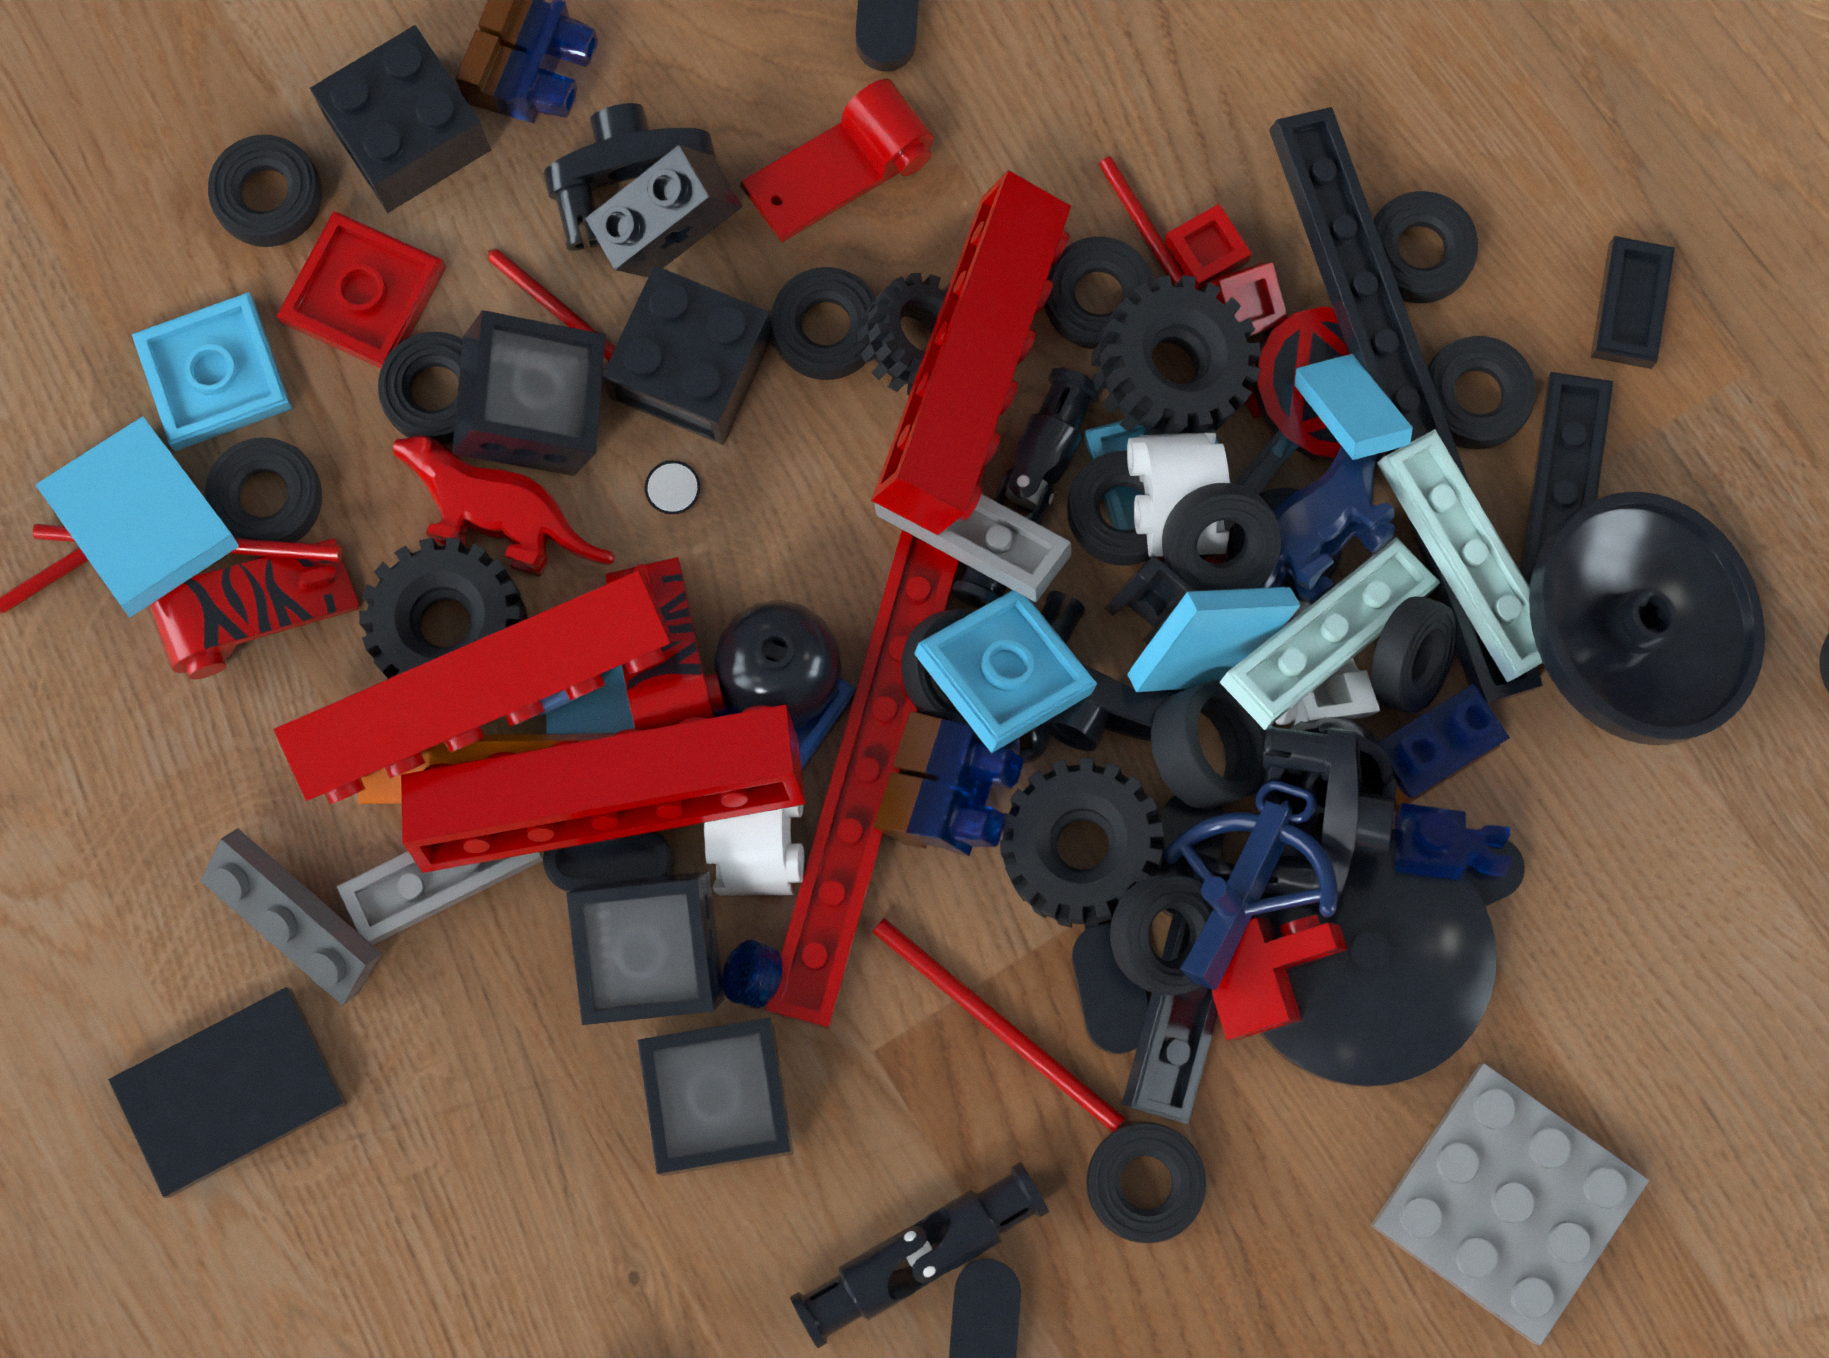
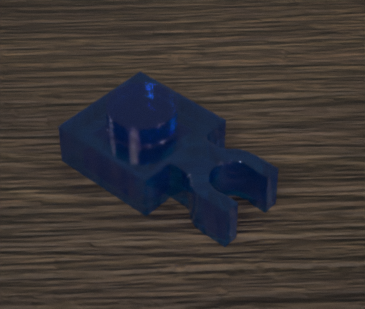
[1395,803,1512,880]

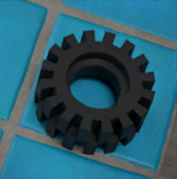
[858,273,950,396]

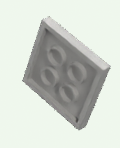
[1370,1063,1649,1346]

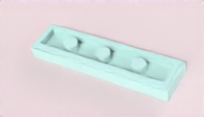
[1377,430,1543,682]
[1220,537,1441,730]

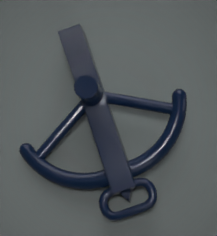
[1163,780,1338,991]

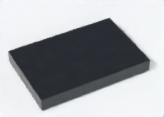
[108,987,347,1198]

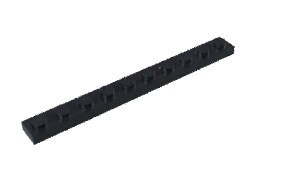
[1269,107,1543,707]

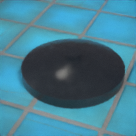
[1529,492,1765,745]
[1250,829,1497,1087]

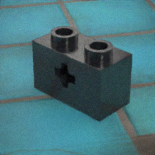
[585,145,743,277]

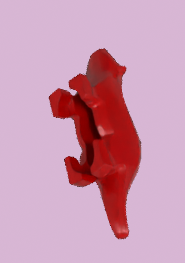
[392,435,615,577]

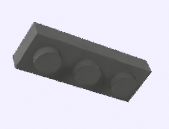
[200,828,382,1006]

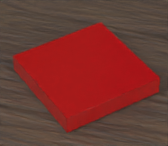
[276,211,446,369]

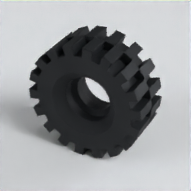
[1091,275,1261,435]
[359,537,528,679]
[999,758,1165,929]

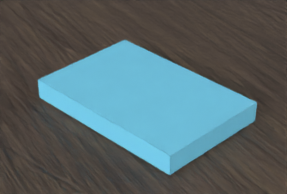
[35,416,239,618]

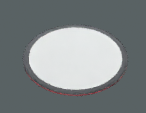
[645,461,701,515]

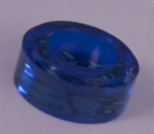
[722,940,783,1009]

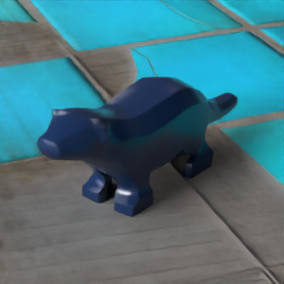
[1257,446,1395,605]

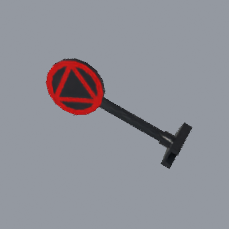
[1104,306,1350,645]

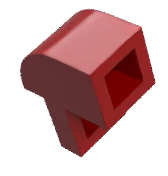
[1212,915,1348,1040]

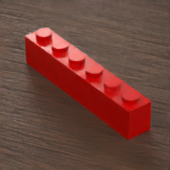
[871,170,1071,535]
[273,569,674,805]
[401,705,806,873]

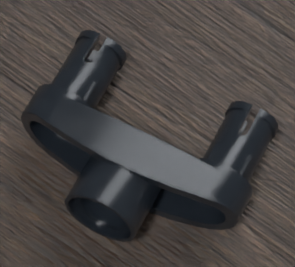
[543,103,716,251]
[1040,591,1186,751]
[1263,725,1396,906]

